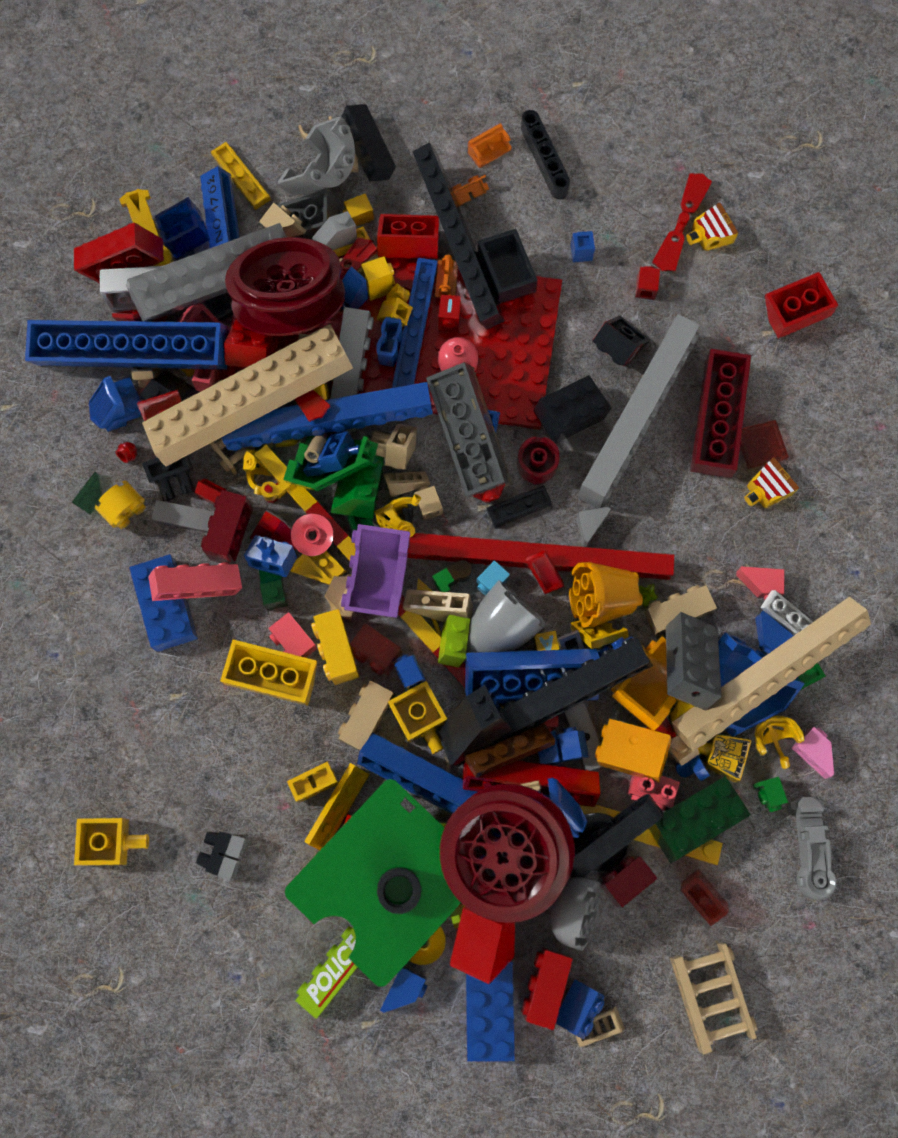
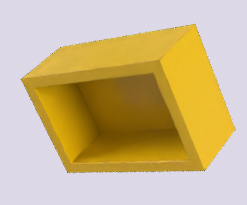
[311,609,360,685]

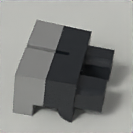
[196,831,249,881]

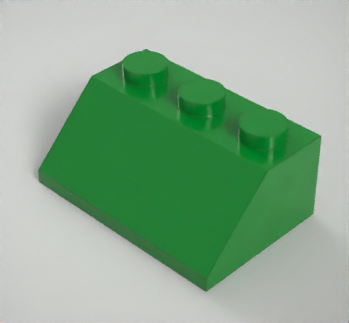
[331,455,384,519]

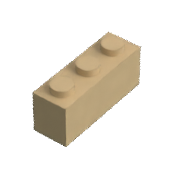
[644,585,717,636]
[338,680,394,751]

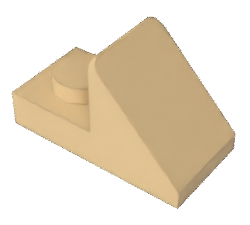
[131,367,159,388]

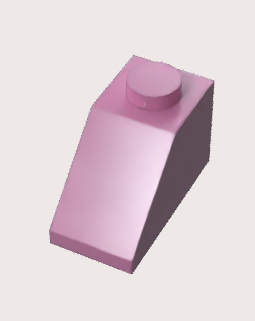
[791,727,834,779]

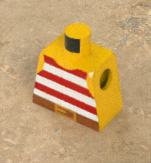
[686,203,738,251]
[744,457,799,508]

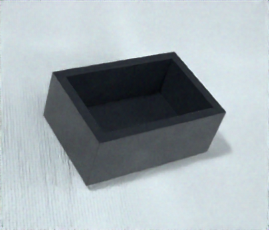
[478,229,538,304]
[533,375,612,444]

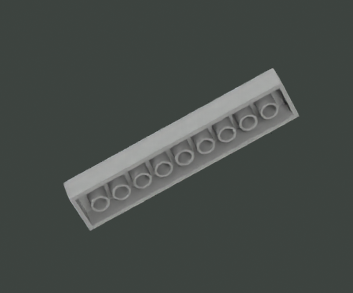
[577,314,700,508]

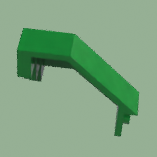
[283,434,379,492]

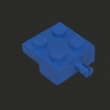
[303,431,360,477]

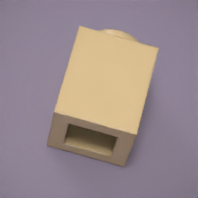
[414,486,443,521]

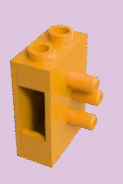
[595,719,672,783]

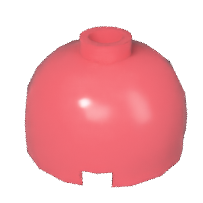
[438,337,478,371]

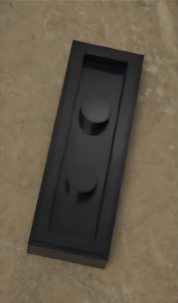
[486,485,552,528]

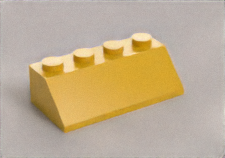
[220,639,317,706]

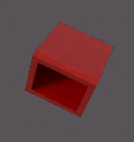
[450,907,515,984]

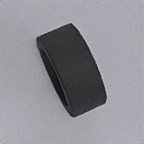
[377,867,421,914]

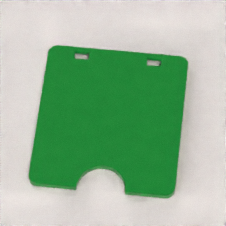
[285,779,461,987]

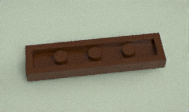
[465,724,555,778]

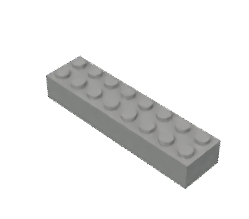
[126,223,286,322]

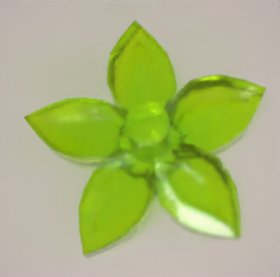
[639,583,658,607]

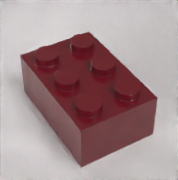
[201,490,253,565]

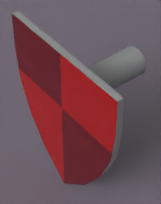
[250,510,296,550]

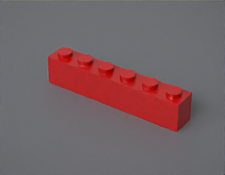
[463,761,600,807]

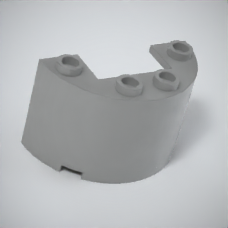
[277,116,355,195]

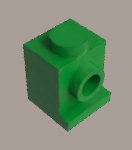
[753,776,788,812]

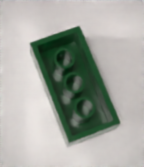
[649,776,751,864]

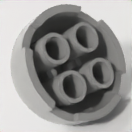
[549,877,601,951]

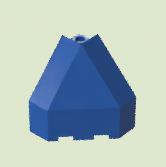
[718,632,805,737]

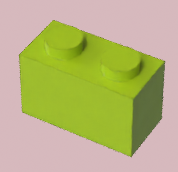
[438,614,470,668]

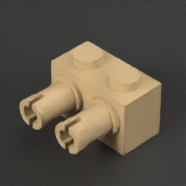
[372,424,417,469]

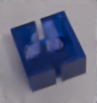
[155,197,211,258]

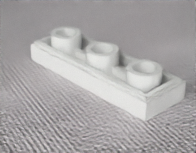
[760,590,813,635]

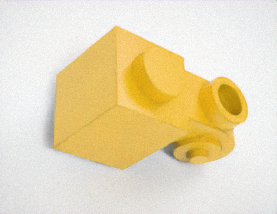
[377,284,413,326]

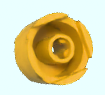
[95,480,146,529]

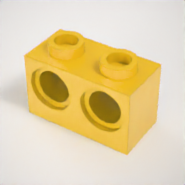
[287,761,339,803]

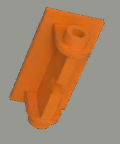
[452,175,489,206]
[435,255,458,298]

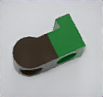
[432,560,472,592]

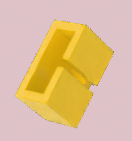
[361,256,395,301]

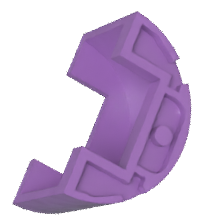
[341,524,410,618]

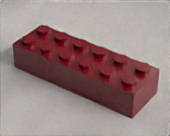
[690,349,751,478]

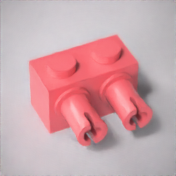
[627,775,680,811]

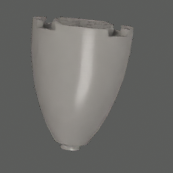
[464,580,546,662]

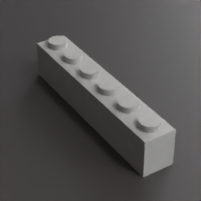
[330,307,374,436]

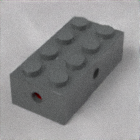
[666,612,722,710]

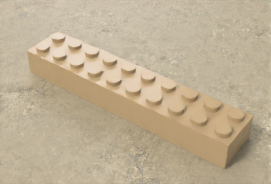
[142,324,353,466]

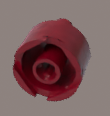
[517,437,560,485]

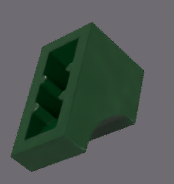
[259,570,288,610]

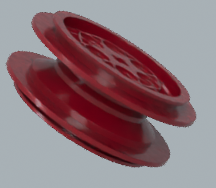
[225,237,345,336]
[440,784,575,923]

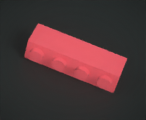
[148,562,242,601]

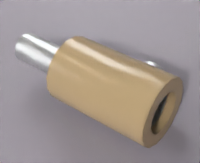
[304,433,328,463]

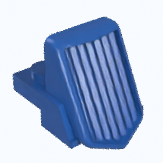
[89,376,142,432]
[545,778,588,838]

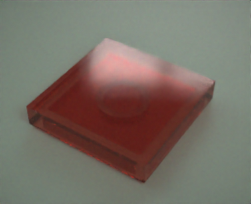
[740,420,789,469]

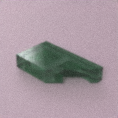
[72,472,102,515]

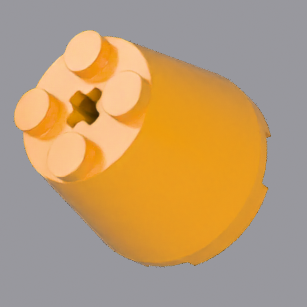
[569,562,643,628]

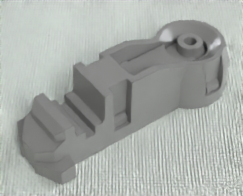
[789,796,837,900]

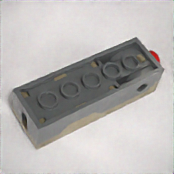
[426,362,513,503]

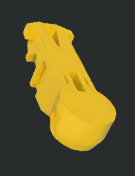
[119,189,174,266]

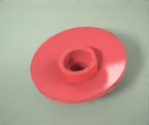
[291,514,334,556]

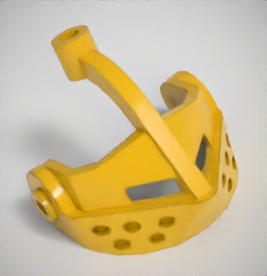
[243,448,272,495]
[374,494,422,537]
[755,716,804,769]

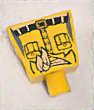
[698,735,751,782]

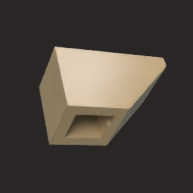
[259,203,307,237]

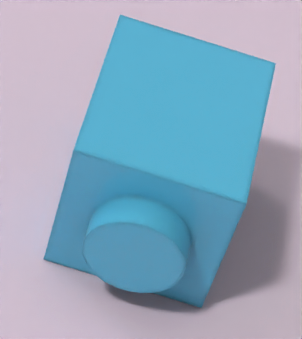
[476,561,510,596]

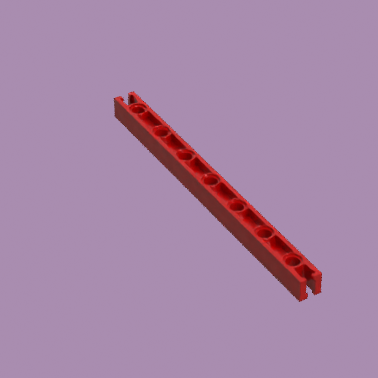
[407,533,674,580]

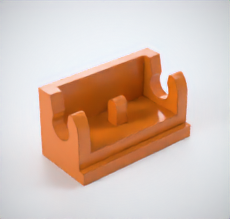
[468,123,512,168]

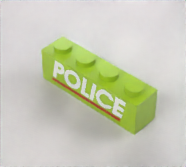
[295,925,357,1019]

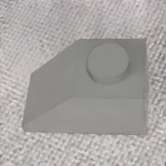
[312,211,357,250]

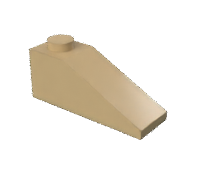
[403,590,473,622]

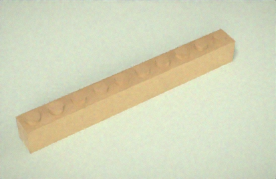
[672,597,871,751]

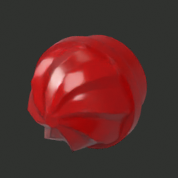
[115,442,137,463]

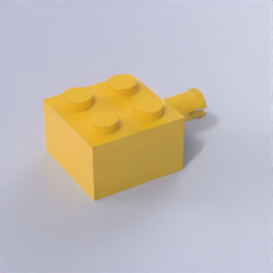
[388,681,447,754]
[74,818,149,865]

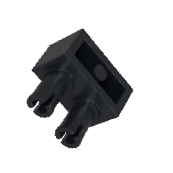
[142,455,195,501]

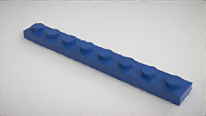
[392,258,438,388]

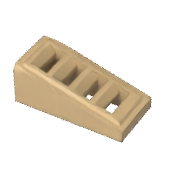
[384,471,430,497]
[575,1006,625,1047]

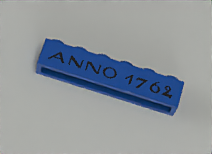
[200,166,240,248]

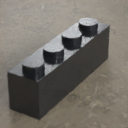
[341,104,396,182]

